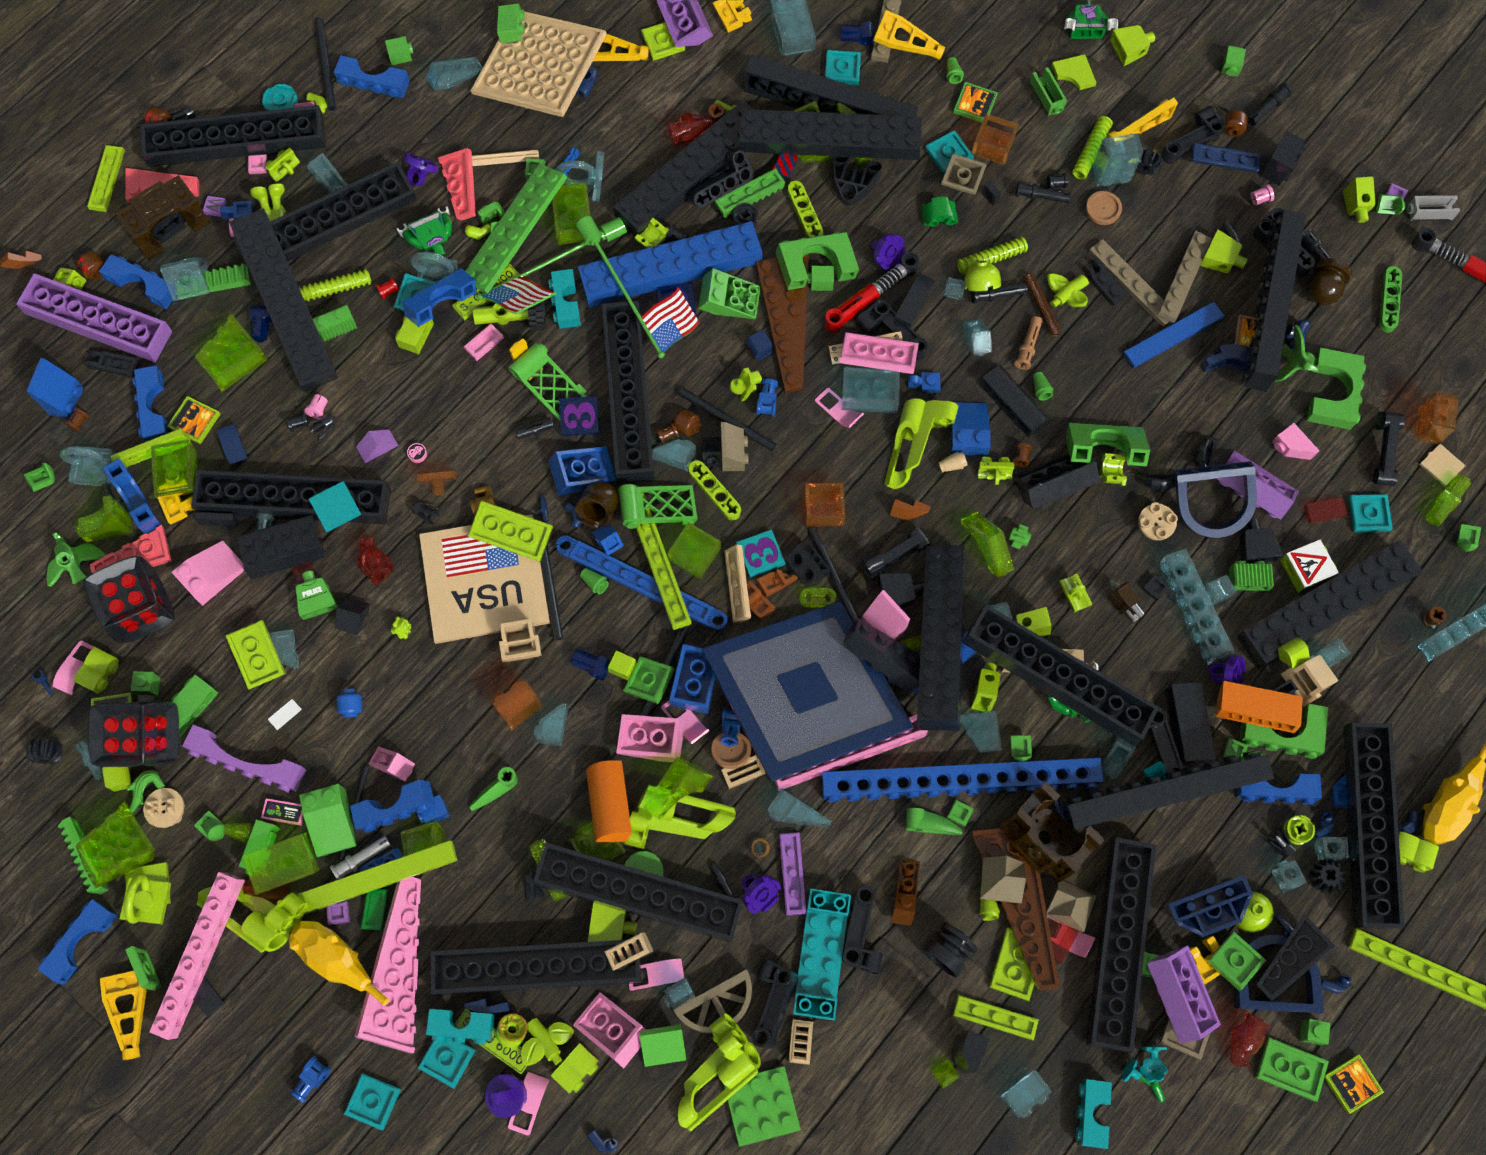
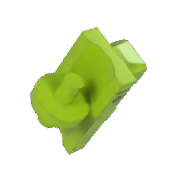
[265,148,300,182]
[730,368,762,401]
[978,457,1014,485]
[1059,574,1092,612]

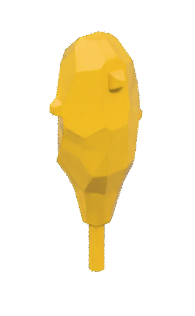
[1422,741,1486,845]
[289,921,389,1006]

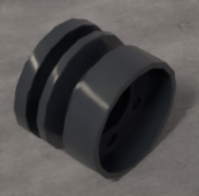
[922,922,978,978]

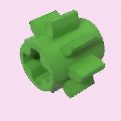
[1008,524,1031,549]

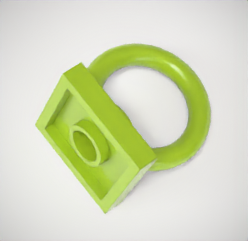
[120,873,171,925]

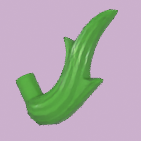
[122,770,165,818]

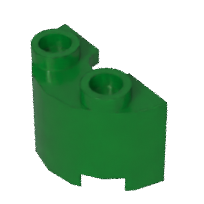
[920,197,958,227]

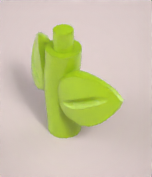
[1047,273,1089,308]
[521,1018,574,1066]

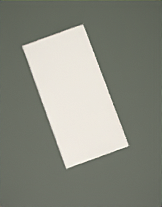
[268,699,302,730]

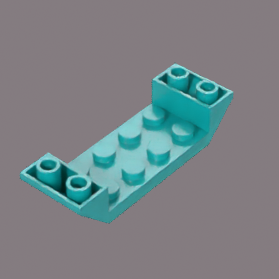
[793,889,851,1021]

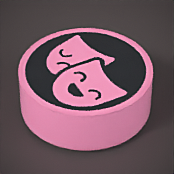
[407,443,427,463]

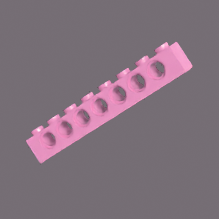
[774,715,928,791]
[150,872,245,1040]

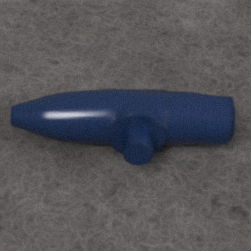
[537,495,548,523]
[1053,799,1068,824]
[1276,915,1294,936]

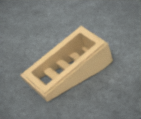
[604,932,653,971]
[788,1020,813,1065]

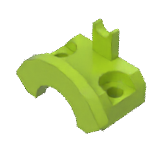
[635,218,669,249]
[1098,453,1127,486]

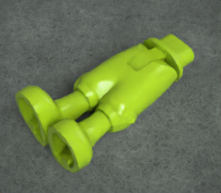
[250,184,286,222]

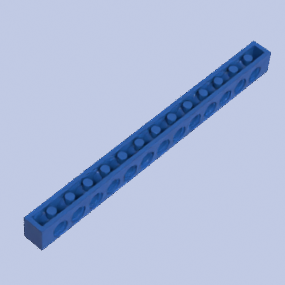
[821,758,1103,802]

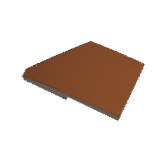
[0,251,41,269]
[890,499,931,520]
[756,569,798,598]
[748,581,776,622]

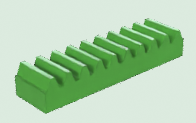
[715,169,785,218]
[175,263,251,298]
[58,817,109,895]

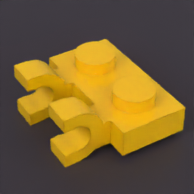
[713,0,752,33]
[154,481,194,524]
[1189,936,1220,985]

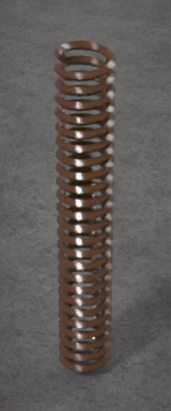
[1023,273,1061,337]

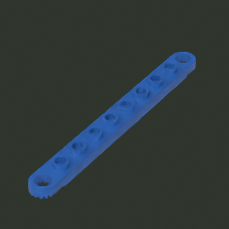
[556,535,728,631]

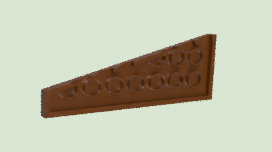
[756,254,809,393]
[971,828,1060,991]

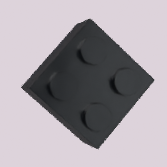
[1261,131,1306,186]

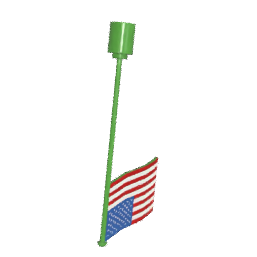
[576,216,699,358]
[477,217,627,314]

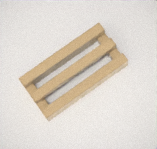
[721,755,766,789]

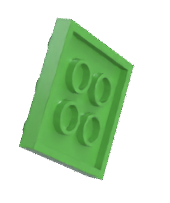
[724,1066,801,1147]

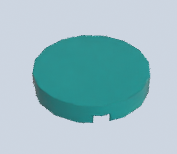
[262,84,298,111]

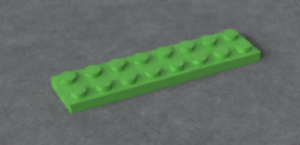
[465,164,567,294]

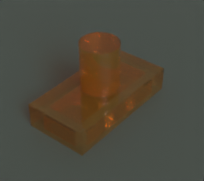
[416,470,458,496]

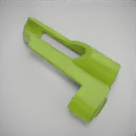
[884,399,958,489]
[624,785,736,849]
[197,886,308,953]
[678,1013,761,1131]

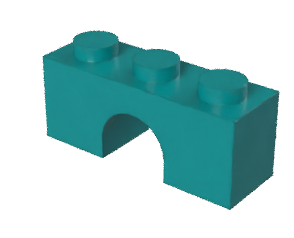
[549,269,581,329]
[426,1009,495,1044]
[1076,1079,1112,1149]

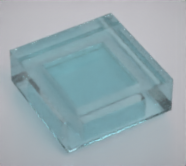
[944,277,965,300]

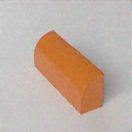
[1215,681,1303,733]
[586,761,632,842]

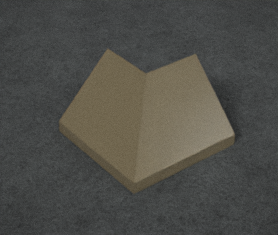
[941,154,987,195]
[980,856,1026,904]
[1046,881,1096,932]

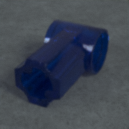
[841,22,875,46]
[250,305,272,342]
[570,649,611,681]

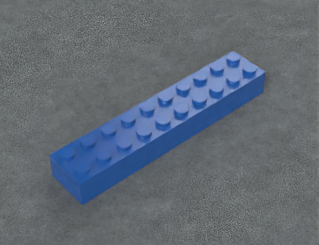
[578,221,762,308]

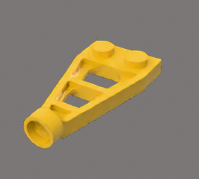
[873,10,945,60]
[593,34,649,61]
[1107,98,1178,147]
[100,971,146,1060]

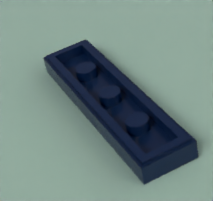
[1190,143,1261,173]

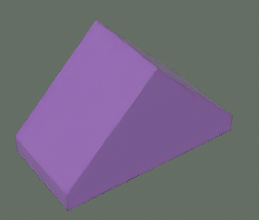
[356,430,398,463]

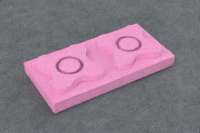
[840,332,919,374]

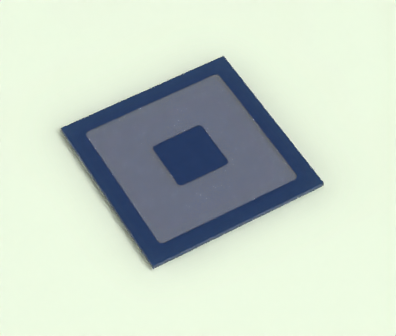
[702,601,914,782]

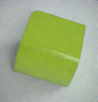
[1278,637,1310,669]
[608,651,636,680]
[102,767,131,792]

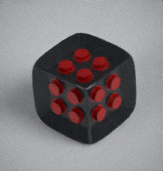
[84,556,175,644]
[88,701,179,767]

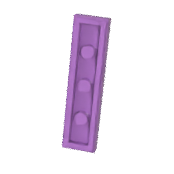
[779,832,806,916]

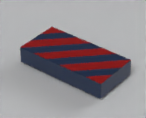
[772,154,801,180]

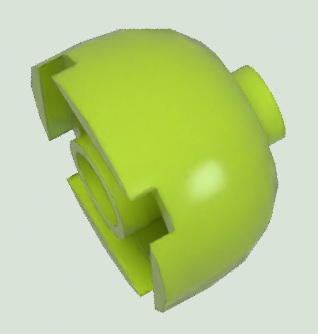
[964,260,1001,291]
[1236,891,1274,933]

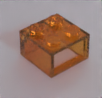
[972,114,1019,165]
[1416,391,1459,444]
[804,482,845,527]
[492,679,543,731]

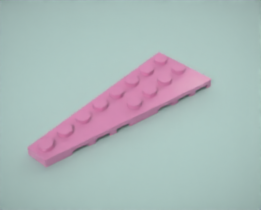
[354,877,421,1054]

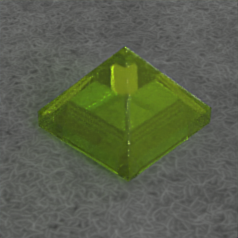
[931,1059,960,1089]

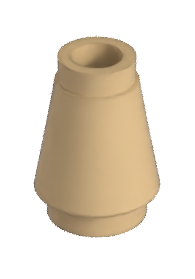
[938,451,967,472]

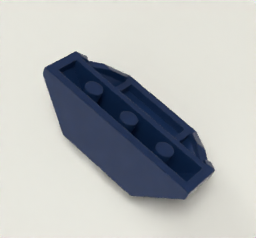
[1168,875,1253,937]

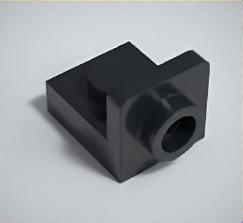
[702,437,722,467]

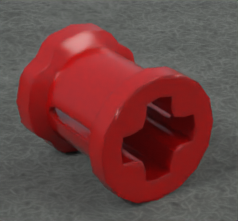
[376,277,399,300]

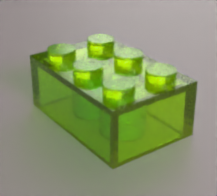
[552,183,591,245]

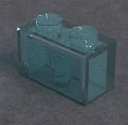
[1000,1070,1052,1119]

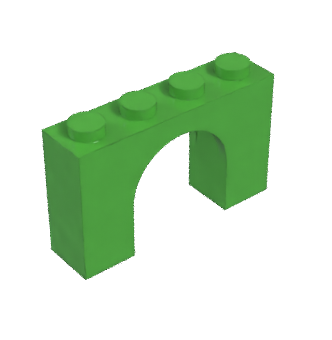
[775,232,859,290]
[1306,348,1366,430]
[1066,423,1150,466]
[1239,704,1328,759]

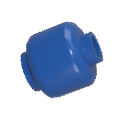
[336,689,363,718]

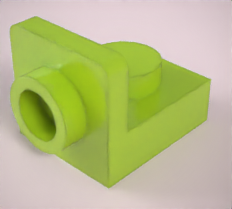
[53,268,86,290]

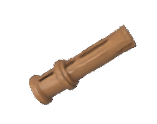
[1014,316,1043,370]

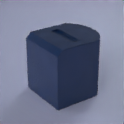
[746,329,772,360]

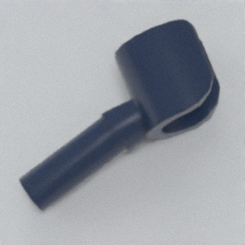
[32,669,55,696]

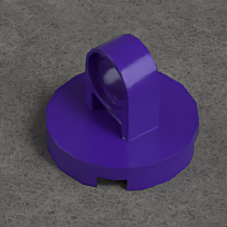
[403,153,439,187]
[871,233,906,270]
[1208,655,1246,685]
[741,874,781,914]
[485,1074,527,1118]

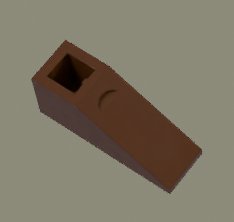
[891,859,920,926]

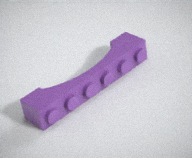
[182,725,306,793]

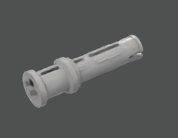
[330,835,391,880]

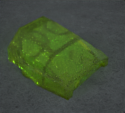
[569,821,626,861]

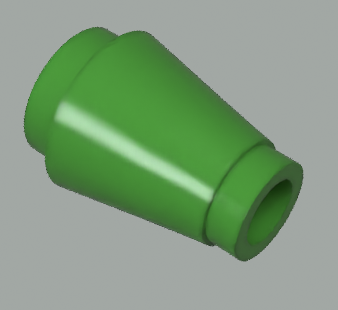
[947,57,964,84]
[1033,372,1053,401]
[580,568,609,594]

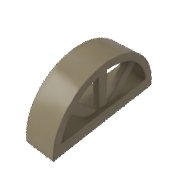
[674,969,752,1034]

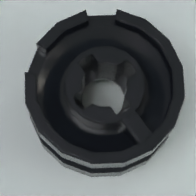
[733,203,758,229]

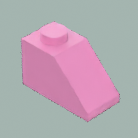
[1272,423,1319,460]
[368,746,415,781]

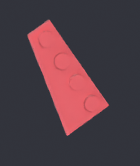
[438,148,476,221]
[125,168,199,203]
[90,525,172,573]

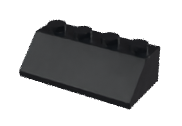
[1012,453,1100,509]

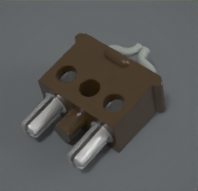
[1107,580,1144,622]

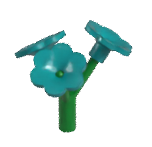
[1121,1046,1168,1102]

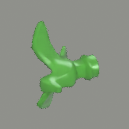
[1274,325,1319,382]
[47,532,106,587]

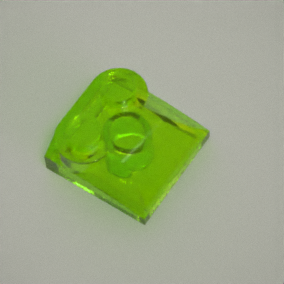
[400,822,446,857]

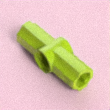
[473,304,529,325]

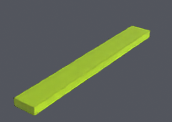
[636,493,692,630]
[298,841,458,914]
[1348,928,1486,1010]

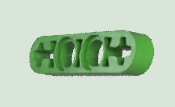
[1379,266,1402,333]

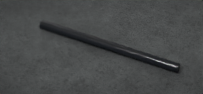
[338,766,370,861]

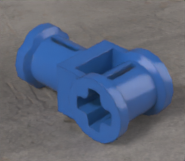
[756,379,778,417]
[720,707,741,747]
[290,1056,331,1103]

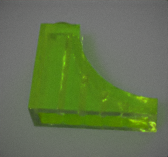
[76,495,133,542]
[961,511,1014,578]
[644,757,713,819]

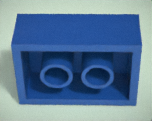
[669,644,716,714]

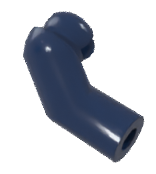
[565,501,583,528]
[1398,811,1419,834]
[1313,812,1334,840]
[1321,974,1352,994]
[587,1130,618,1153]

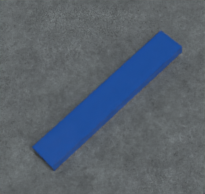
[1123,302,1224,369]

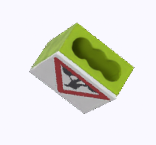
[1280,540,1339,593]

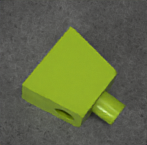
[1110,25,1155,66]
[1343,176,1375,223]
[1200,230,1248,273]
[1016,607,1051,636]
[971,663,1001,713]
[588,903,637,942]

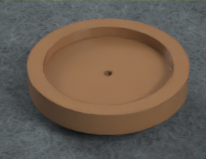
[1086,191,1122,225]
[711,733,751,769]

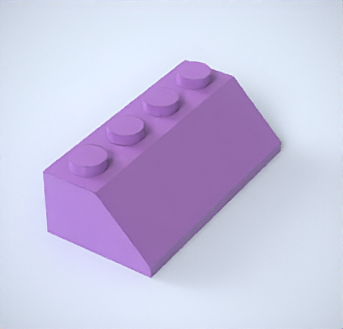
[656,0,713,47]
[1217,450,1299,520]
[1147,945,1221,1044]

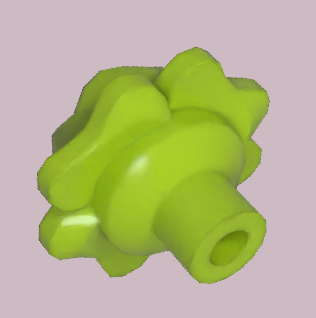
[391,617,411,639]

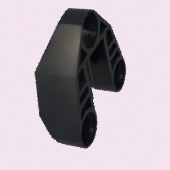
[832,156,882,206]

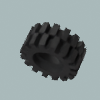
[528,301,546,331]

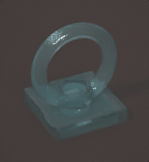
[556,151,604,202]
[411,252,458,283]
[160,257,210,301]
[59,446,115,486]

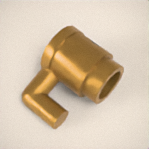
[470,486,496,516]

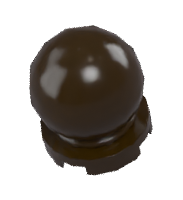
[1307,258,1352,305]
[575,481,618,529]

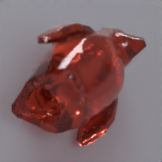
[668,113,714,145]
[357,536,393,585]
[1231,1012,1271,1068]

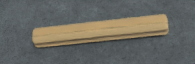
[472,150,539,166]

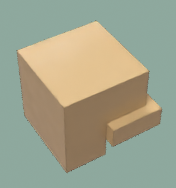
[499,619,542,662]
[1281,655,1338,707]

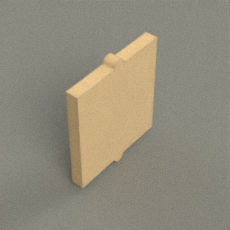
[1419,444,1465,487]

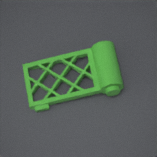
[508,343,587,422]
[618,484,697,529]

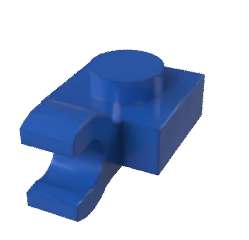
[220,201,253,219]
[908,372,941,393]

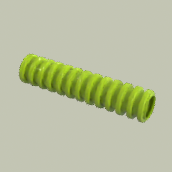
[1072,116,1113,179]
[957,237,1028,275]
[299,269,371,302]

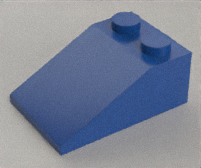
[26,358,83,419]
[950,402,991,456]
[548,446,617,495]

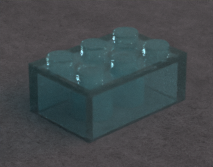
[770,0,816,56]
[1092,133,1143,186]
[841,367,900,413]

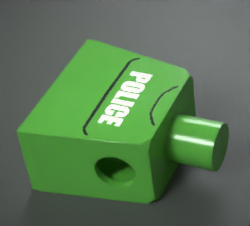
[296,571,338,620]

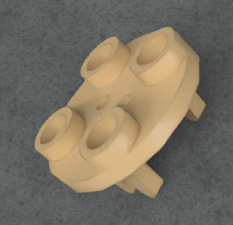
[1138,502,1178,540]
[143,788,185,828]

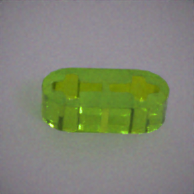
[800,588,836,607]

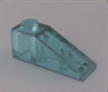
[426,57,483,91]
[307,153,348,193]
[768,788,832,828]

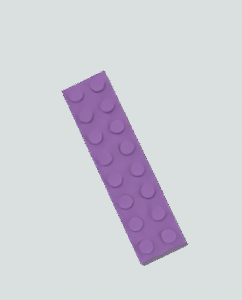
[17,273,172,363]

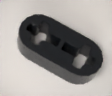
[152,212,185,242]

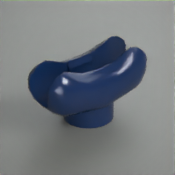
[576,67,598,98]
[1284,319,1310,349]

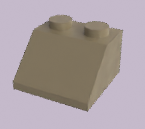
[721,422,748,471]

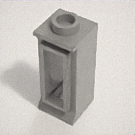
[1407,196,1460,221]

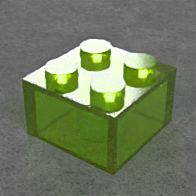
[668,522,721,579]

